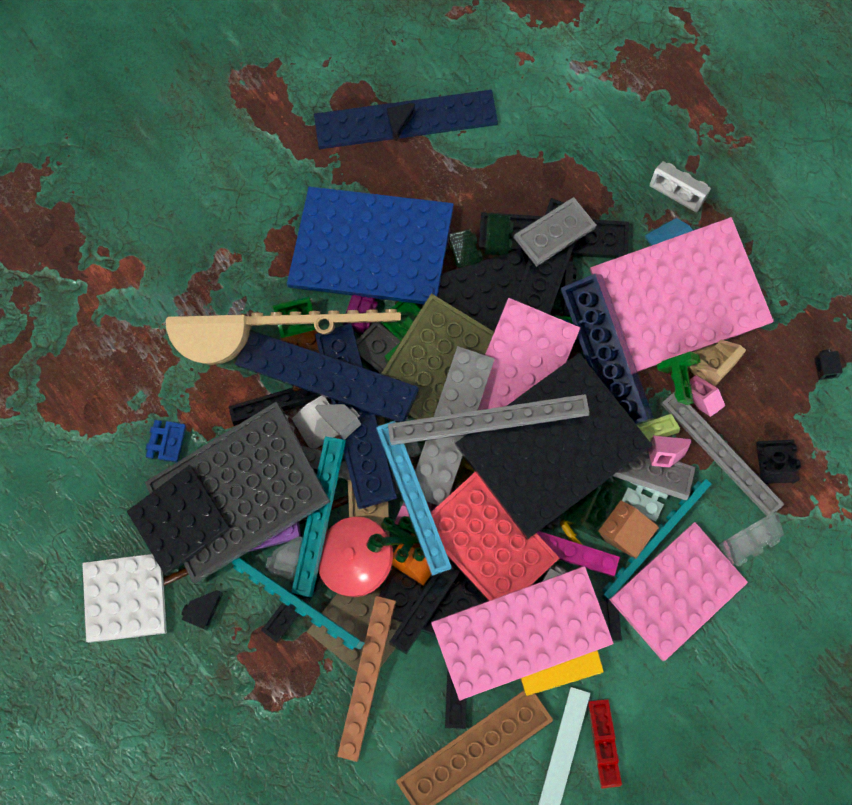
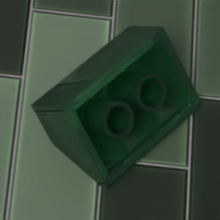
[565,477,627,541]

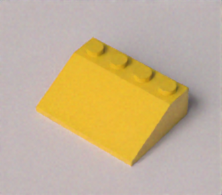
[520,650,604,696]

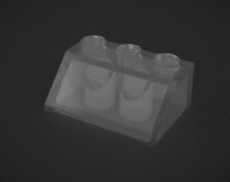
[717,511,784,567]

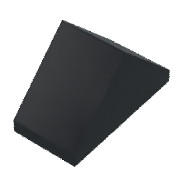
[387,103,415,141]

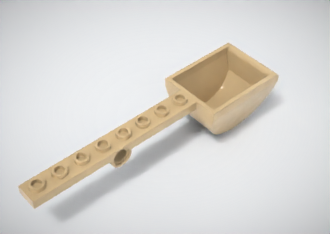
[166,309,401,365]

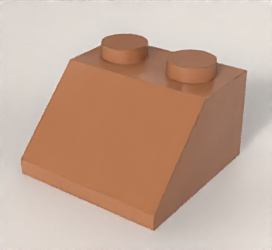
[598,501,659,559]

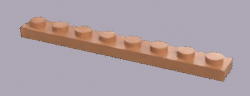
[337,596,396,762]

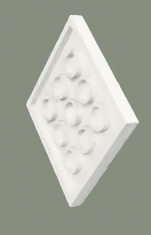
[83,554,167,643]

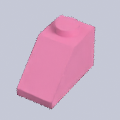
[690,375,725,417]

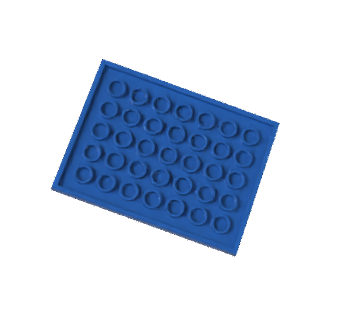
[287,187,454,304]

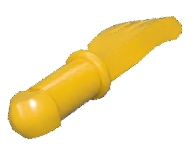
[559,520,583,545]

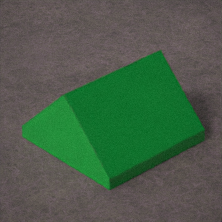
[273,296,316,338]

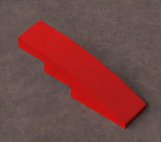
[588,699,622,789]

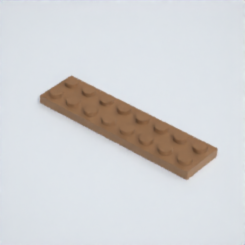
[396,691,553,805]

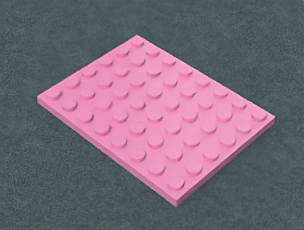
[590,217,774,372]

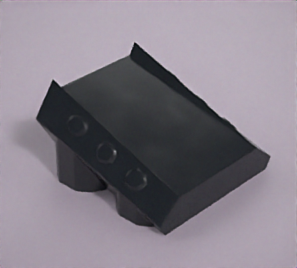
[756,440,801,485]

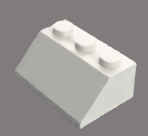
[649,161,711,213]

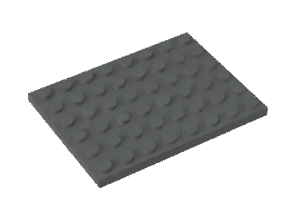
[145,402,331,583]

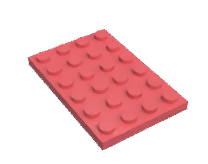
[431,472,560,601]

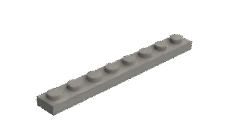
[661,393,784,518]

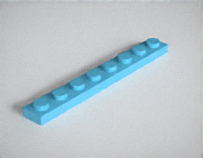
[376,421,451,576]

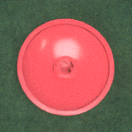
[318,517,393,597]

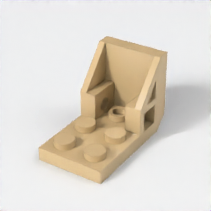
[687,340,746,386]

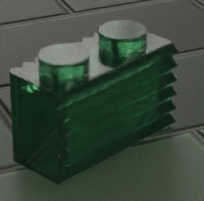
[485,213,514,255]
[448,228,483,268]

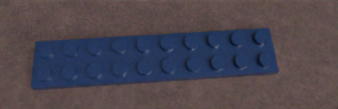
[314,90,498,149]
[315,323,397,510]
[235,330,419,422]

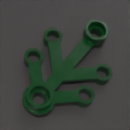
[366,516,425,563]

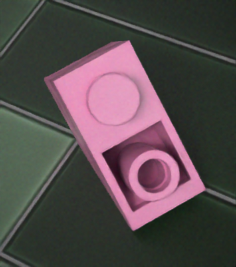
[648,436,691,467]

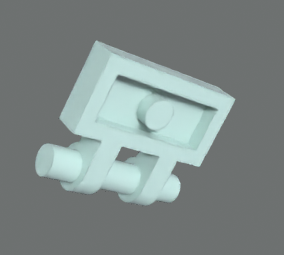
[622,482,668,523]

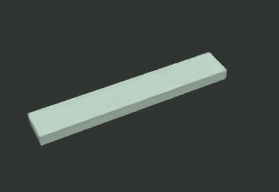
[538,687,590,805]

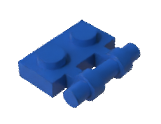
[145,420,186,463]

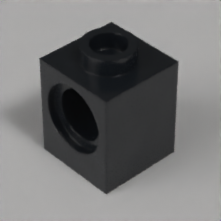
[814,349,843,380]

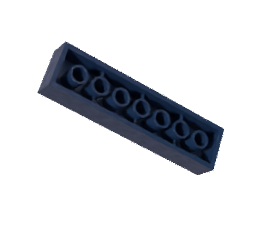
[561,274,654,425]

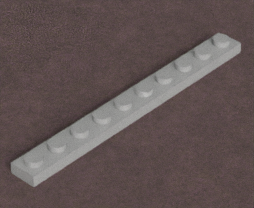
[388,394,589,445]

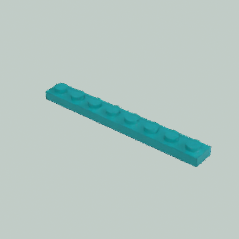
[291,436,346,597]
[602,479,711,601]
[231,557,365,650]

